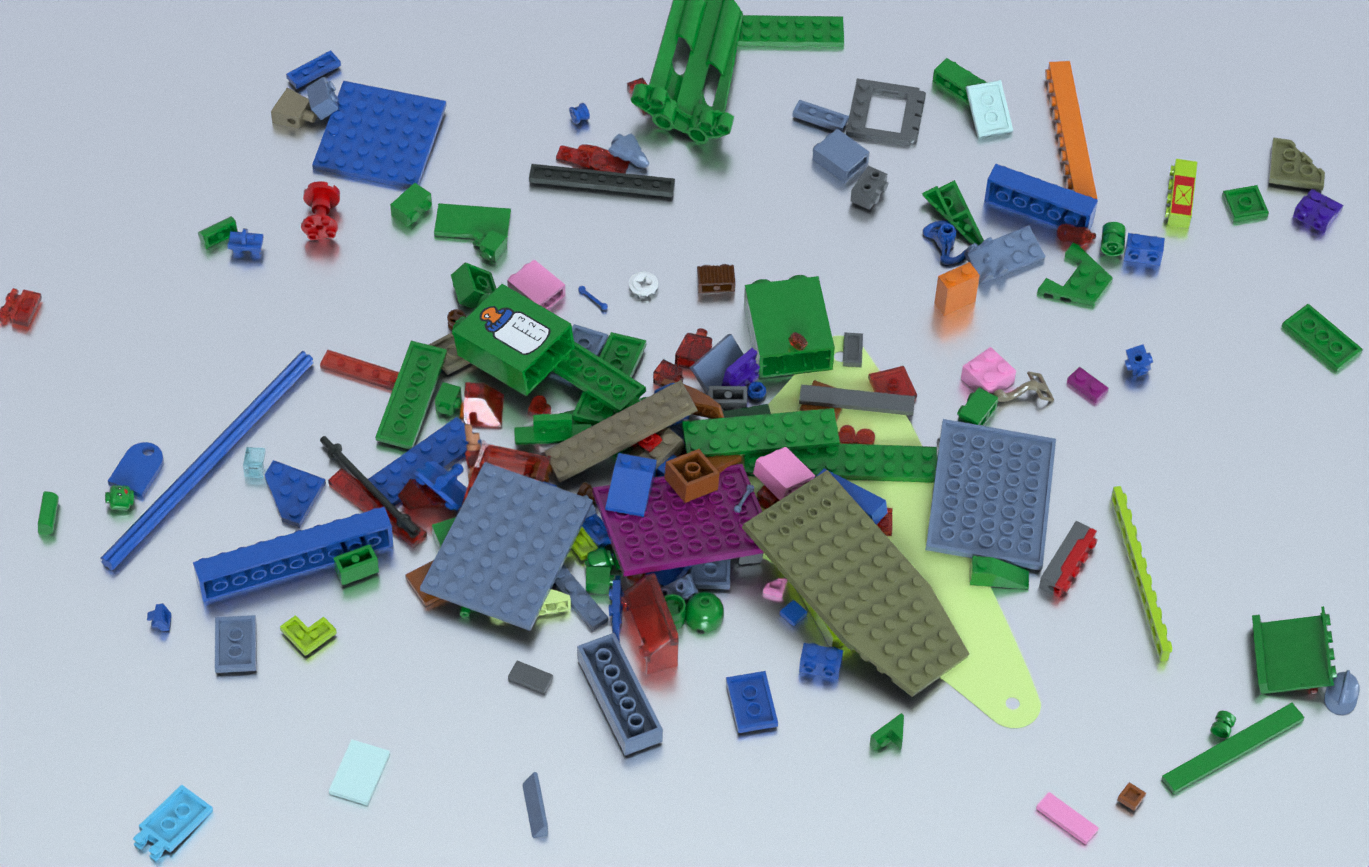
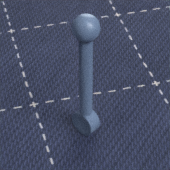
[734,485,754,513]

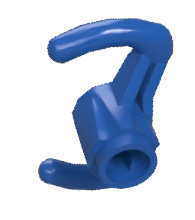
[923,220,966,265]

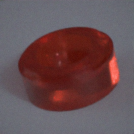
[788,332,808,350]
[856,428,875,445]

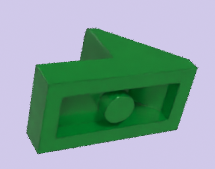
[870,713,904,750]

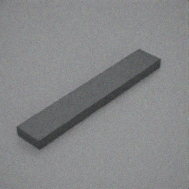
[799,384,915,416]

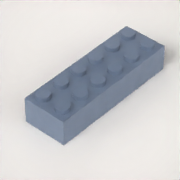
[577,633,663,756]

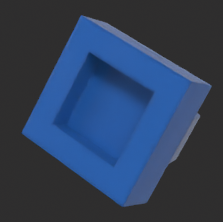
[147,603,171,632]

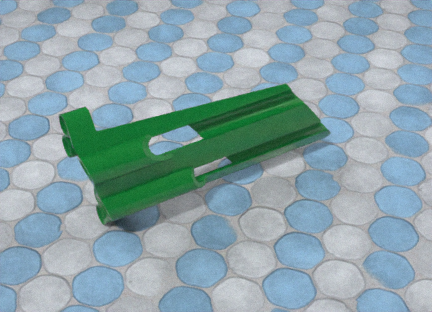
[631,0,743,144]

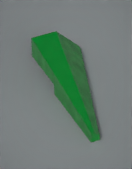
[922,180,984,245]

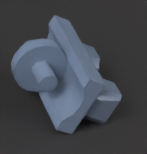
[659,574,698,600]

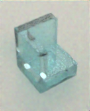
[243,447,266,478]

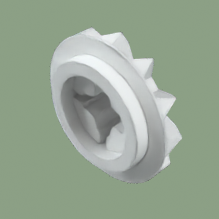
[629,271,658,297]

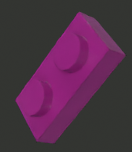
[1067,367,1109,403]

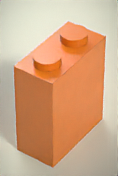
[934,262,980,316]

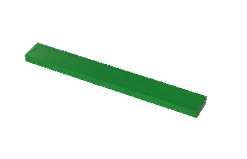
[1161,702,1305,794]

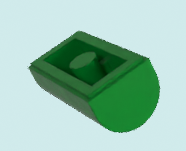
[198,216,238,249]
[38,491,59,535]

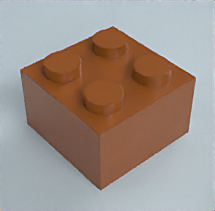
[664,449,720,503]

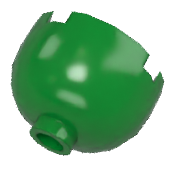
[685,592,724,632]

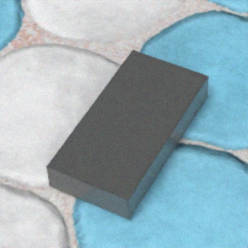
[843,332,863,368]
[508,660,553,694]

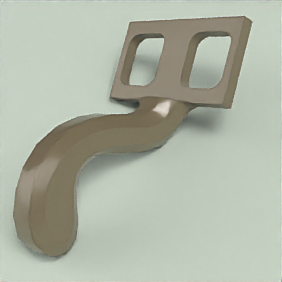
[993,371,1054,402]

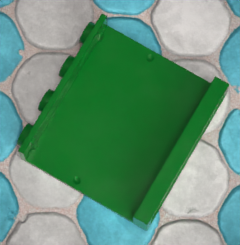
[1252,606,1337,694]

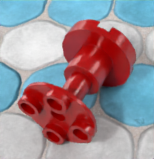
[301,181,340,240]

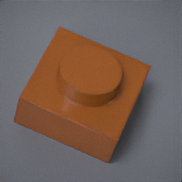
[1117,782,1146,811]

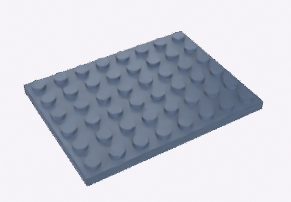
[925,419,1056,571]
[420,462,593,631]

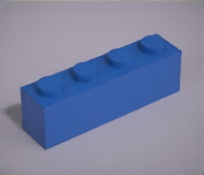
[816,469,888,525]

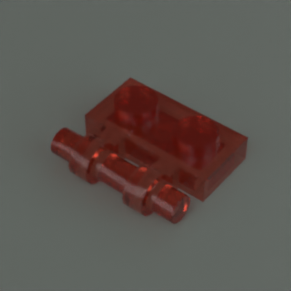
[0,288,42,327]

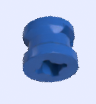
[569,103,590,124]

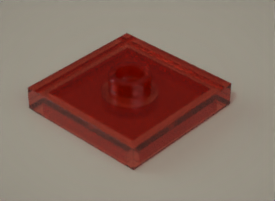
[868,366,917,399]

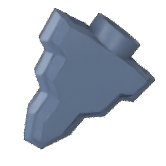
[608,133,650,168]

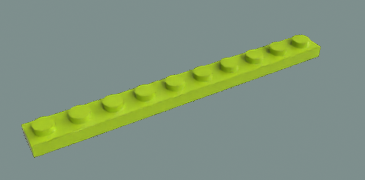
[1111,486,1172,662]

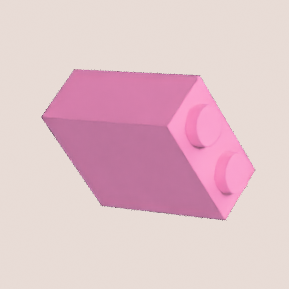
[507,259,565,310]
[753,447,815,500]

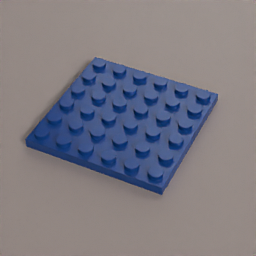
[312,81,447,188]

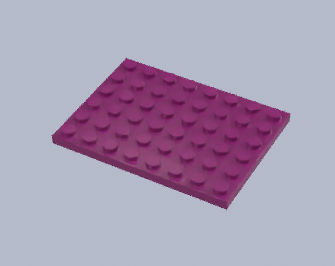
[592,464,764,576]

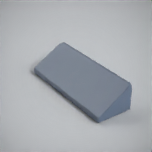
[522,772,548,838]

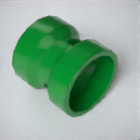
[1210,710,1236,739]

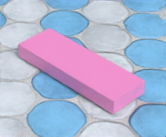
[1036,792,1099,845]

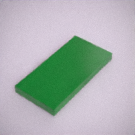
[434,203,511,240]
[1282,304,1363,372]

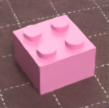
[961,347,1016,395]

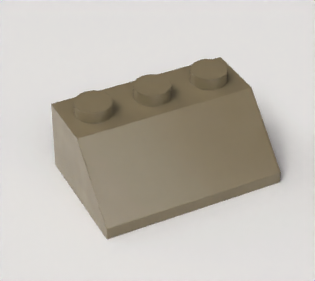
[627,427,685,478]

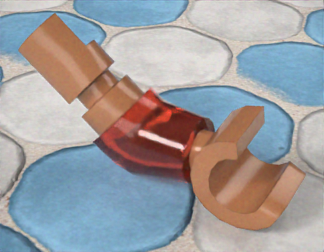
[464,424,484,489]

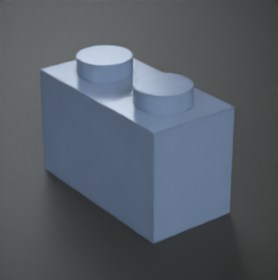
[306,76,339,120]

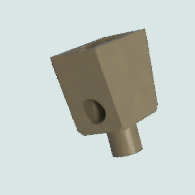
[271,88,317,128]

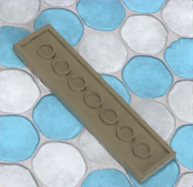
[544,380,698,483]

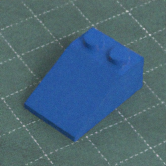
[605,453,657,517]

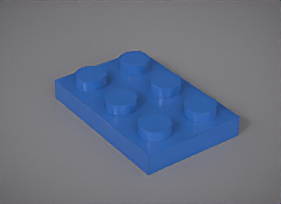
[726,671,778,733]

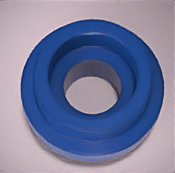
[747,382,766,400]

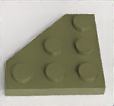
[1269,137,1325,191]

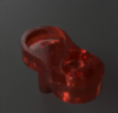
[1057,224,1096,245]

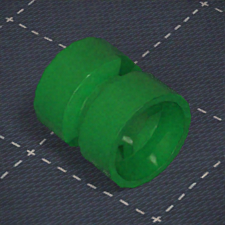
[1101,222,1126,256]
[659,594,686,631]

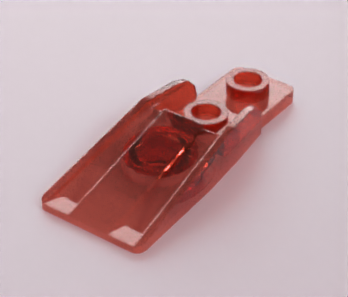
[556,144,630,173]

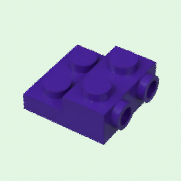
[1293,189,1344,233]
[721,348,760,386]

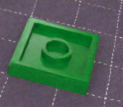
[1222,185,1269,222]

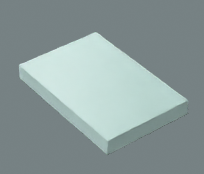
[966,80,1013,139]
[329,739,390,806]

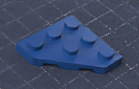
[264,460,326,528]

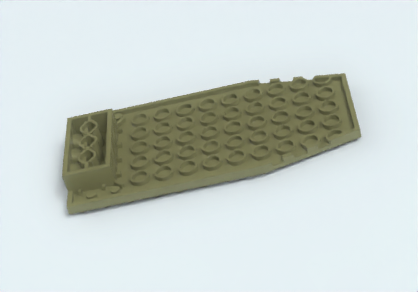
[742,470,970,697]

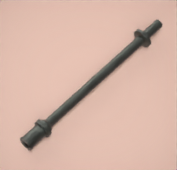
[320,436,420,538]

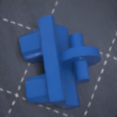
[227,228,264,255]

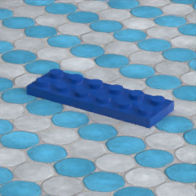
[368,417,482,506]

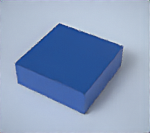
[779,599,808,627]

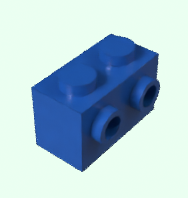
[1124,233,1165,266]
[799,643,843,679]

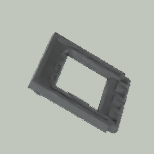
[846,78,926,146]

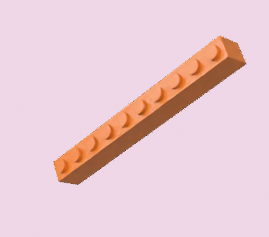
[1045,61,1097,199]

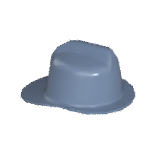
[1324,670,1360,715]

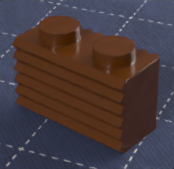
[697,264,736,293]

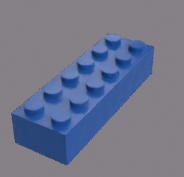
[984,164,1098,238]

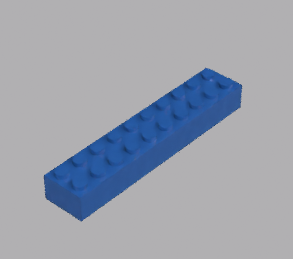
[193,507,394,602]

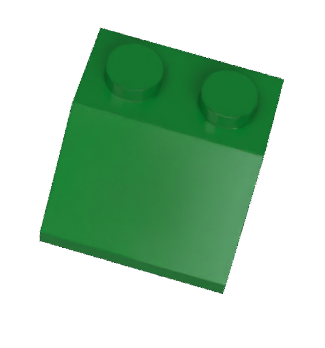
[451,262,497,309]

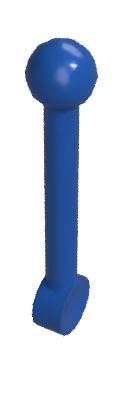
[578,286,608,310]

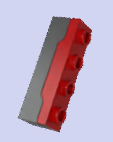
[1039,521,1098,598]

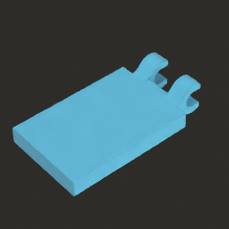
[133,785,213,862]

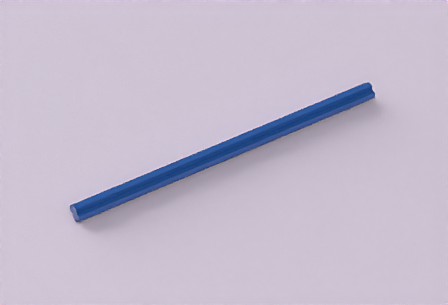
[101,351,313,570]

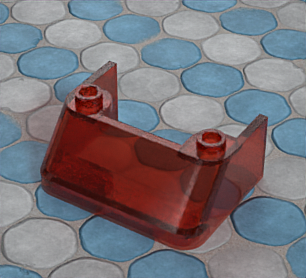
[620,573,679,675]

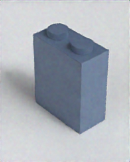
[812,129,870,183]

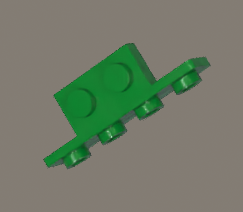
[514,413,591,445]

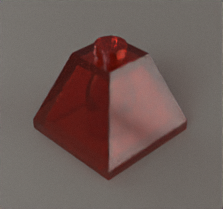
[463,382,504,428]
[398,479,448,510]

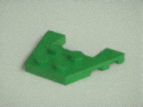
[1037,242,1113,306]

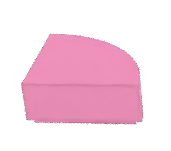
[763,578,788,598]

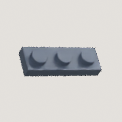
[792,100,849,132]

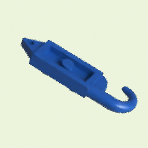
[609,575,623,643]

